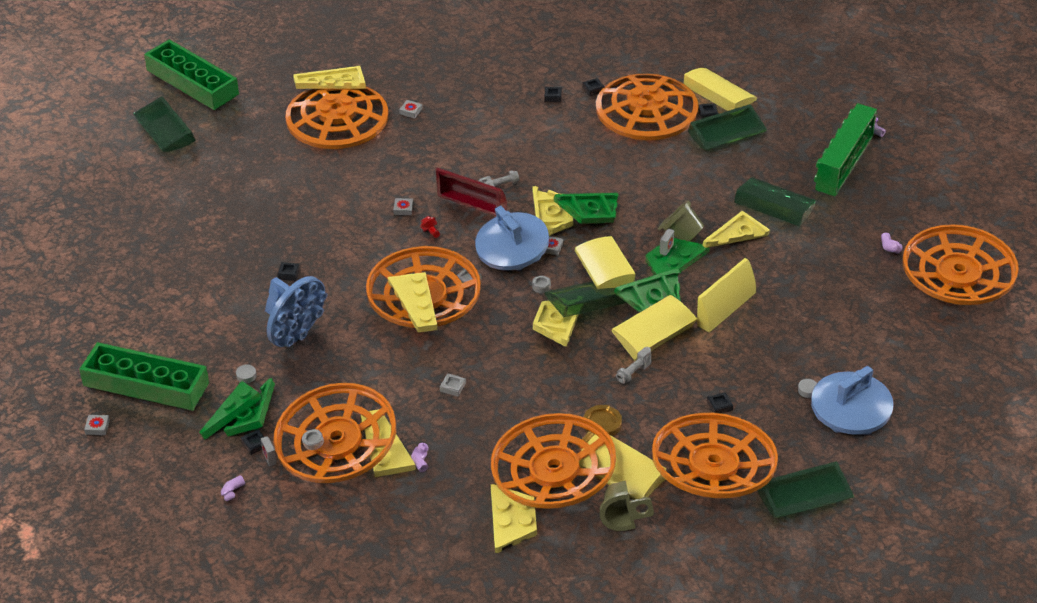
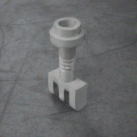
[478,170,520,187]
[616,347,651,384]

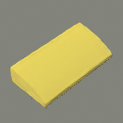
[684,68,757,114]
[575,236,635,289]
[697,258,756,333]
[611,295,697,361]
[579,434,666,500]

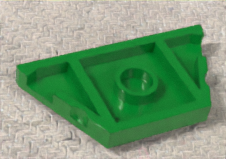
[553,193,619,224]
[645,238,710,275]
[614,268,681,313]

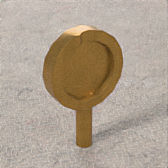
[577,405,622,449]

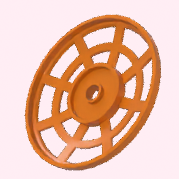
[596,74,698,140]
[285,87,388,149]
[903,225,1019,305]
[366,246,481,328]
[274,383,397,483]
[491,413,616,509]
[652,413,778,498]

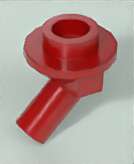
[419,216,440,238]

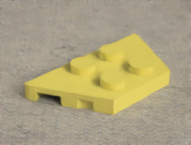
[533,186,573,236]
[533,297,583,346]
[491,484,537,553]

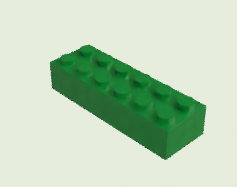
[144,39,239,110]
[814,103,877,196]
[79,342,209,411]

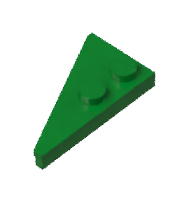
[224,378,275,437]
[199,381,262,440]

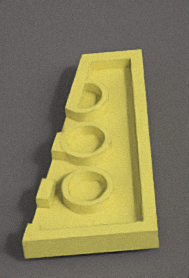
[293,66,366,89]
[388,272,437,332]
[360,409,416,477]

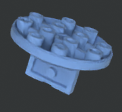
[475,206,549,270]
[265,276,327,347]
[811,366,893,434]

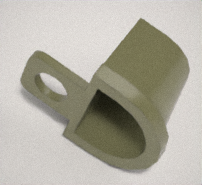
[657,200,704,241]
[600,481,654,531]

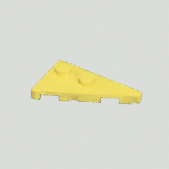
[702,211,770,248]

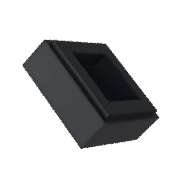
[582,78,605,96]
[544,87,562,102]
[698,103,719,120]
[277,262,300,281]
[707,392,733,414]
[241,429,264,455]

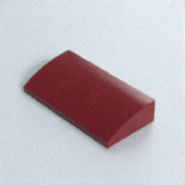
[435,167,508,216]

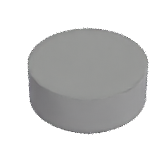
[532,276,551,293]
[236,365,256,384]
[798,379,817,398]
[302,429,324,450]

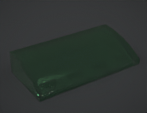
[133,96,196,152]
[688,104,767,150]
[734,177,817,226]
[544,281,627,317]
[757,461,854,519]

